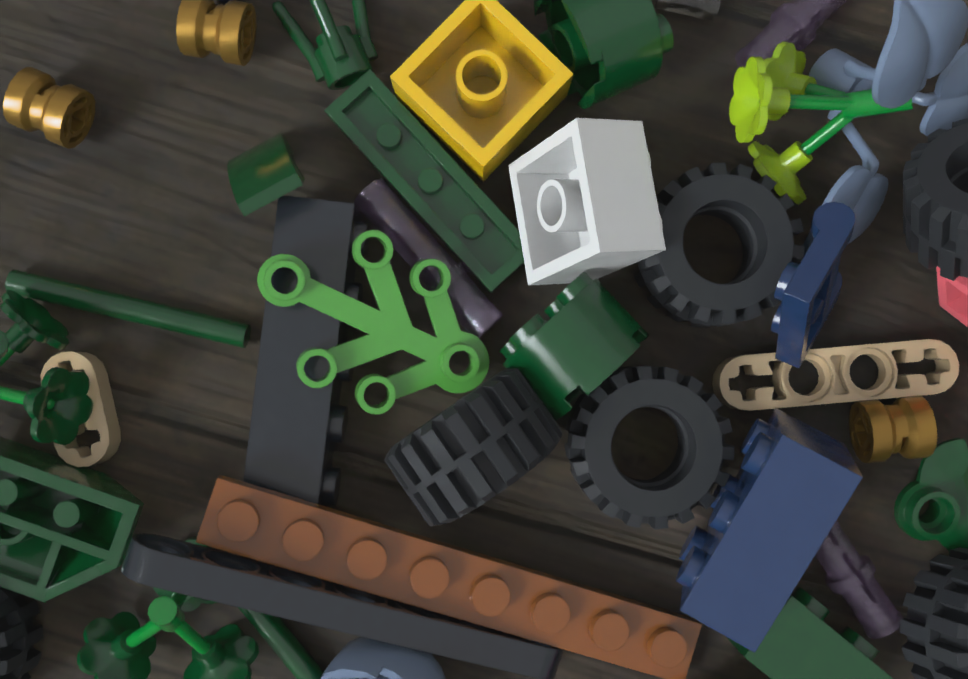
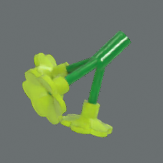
[729,41,913,205]

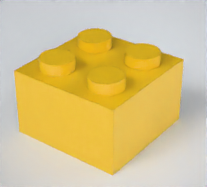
[390,0,573,182]

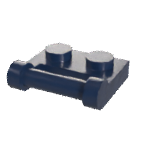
[771,202,856,368]

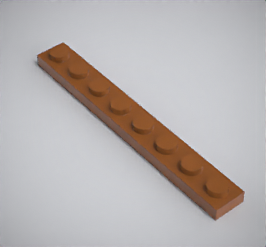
[195,475,702,679]

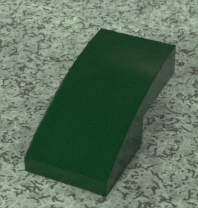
[227,132,305,217]

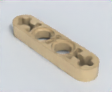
[712,339,959,411]

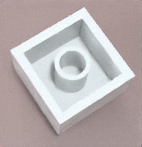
[508,118,666,285]

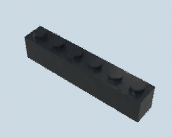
[243,195,370,507]

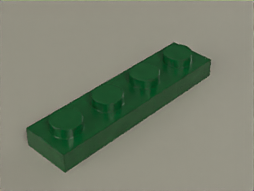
[324,69,524,293]

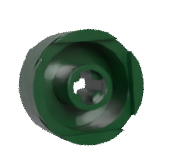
[534,0,674,109]
[500,271,649,421]

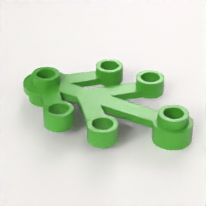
[257,230,489,415]

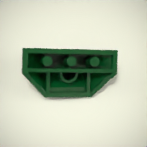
[0,436,144,602]

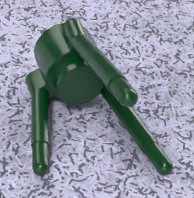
[272,0,378,90]

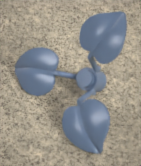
[803,0,968,256]

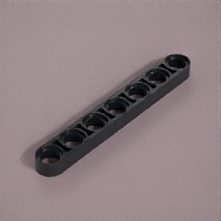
[121,533,564,679]

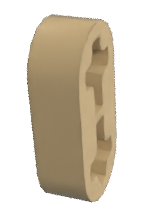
[41,351,121,467]

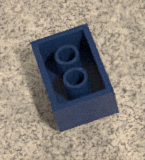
[676,408,863,653]

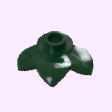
[894,438,968,551]

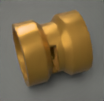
[176,0,257,66]
[3,67,96,149]
[849,396,937,463]

